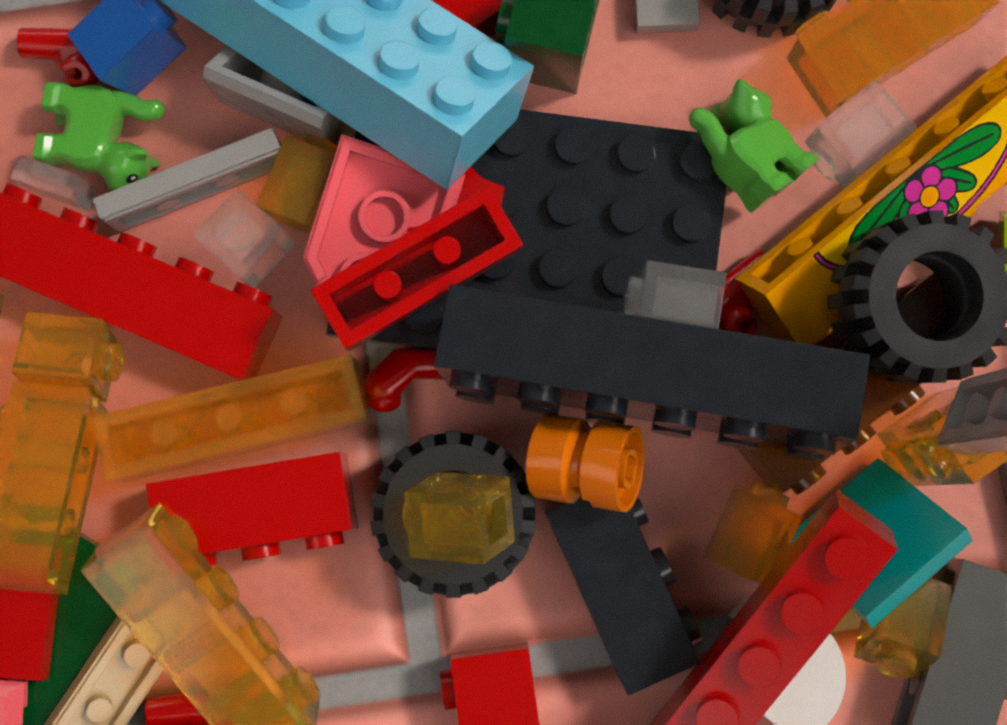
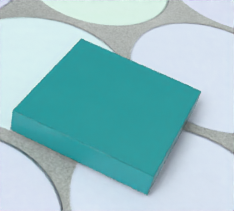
[783,458,973,628]

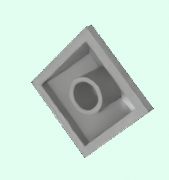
[202,45,345,151]

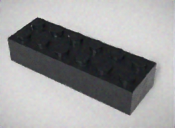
[434,284,870,461]

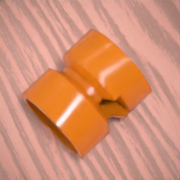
[526,414,645,512]

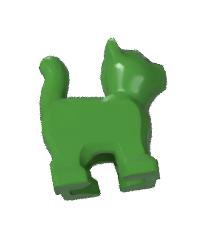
[689,79,819,214]
[33,82,165,191]

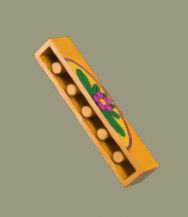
[735,55,1007,345]

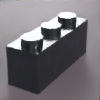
[545,497,703,696]

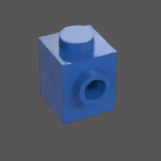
[67,0,187,95]

